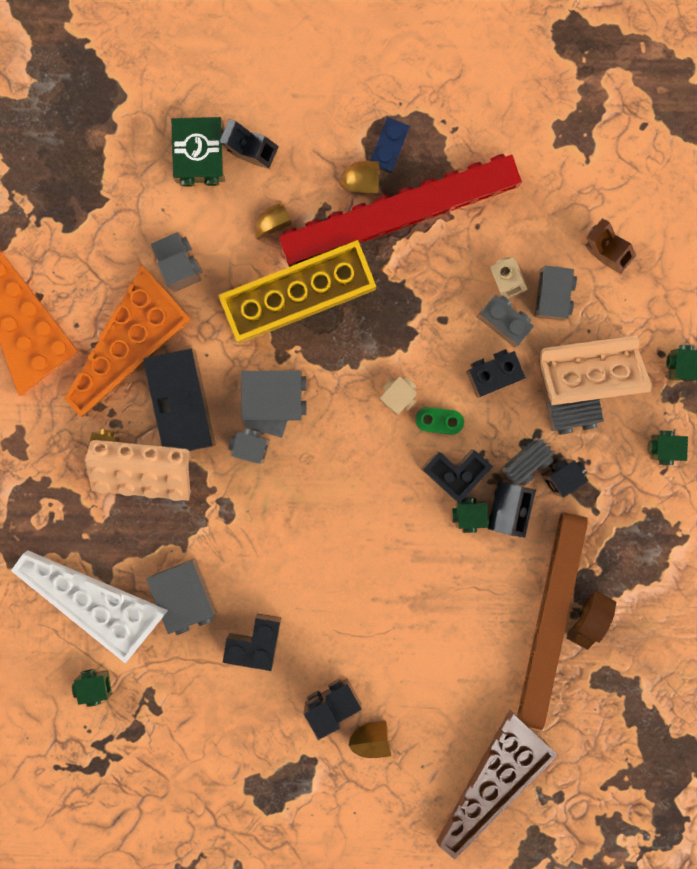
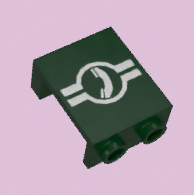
[171,117,225,187]

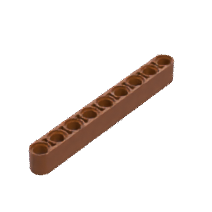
[517,512,588,730]

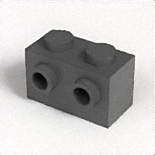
[477,295,534,347]
[228,428,270,464]

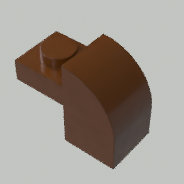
[585,218,636,274]
[566,590,617,650]

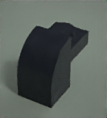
[219,119,279,169]

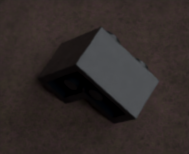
[421,449,493,504]
[222,613,282,671]
[303,678,362,740]

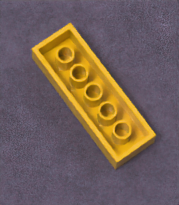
[218,240,376,344]

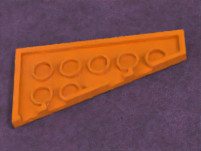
[0,250,79,396]
[64,264,192,417]

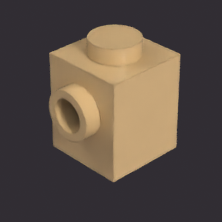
[490,257,528,299]
[379,376,417,415]

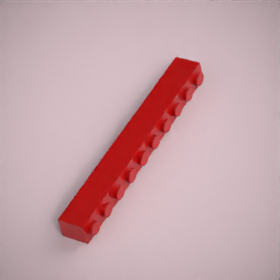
[279,154,522,267]

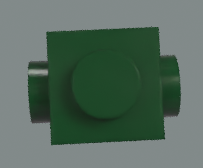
[666,345,697,381]
[648,430,688,465]
[451,498,488,533]
[72,669,112,707]

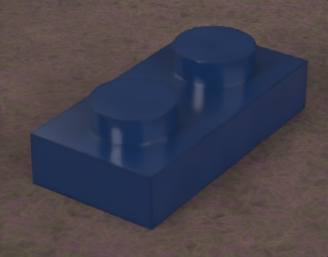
[370,117,410,174]

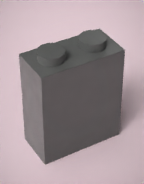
[241,371,307,421]
[146,558,217,635]

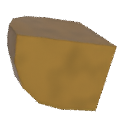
[339,161,379,193]
[255,202,292,240]
[348,721,391,758]

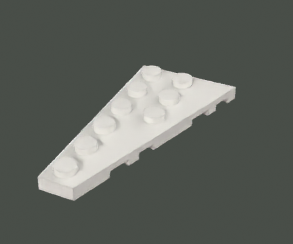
[11,550,168,663]

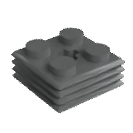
[500,439,554,486]

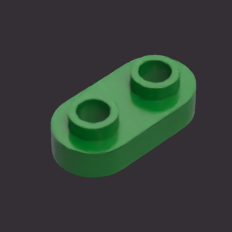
[415,407,464,435]

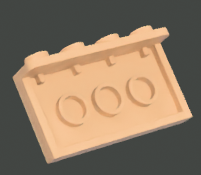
[540,336,652,405]
[85,440,191,501]

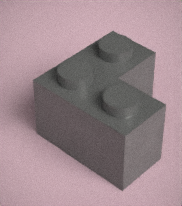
[151,232,202,292]

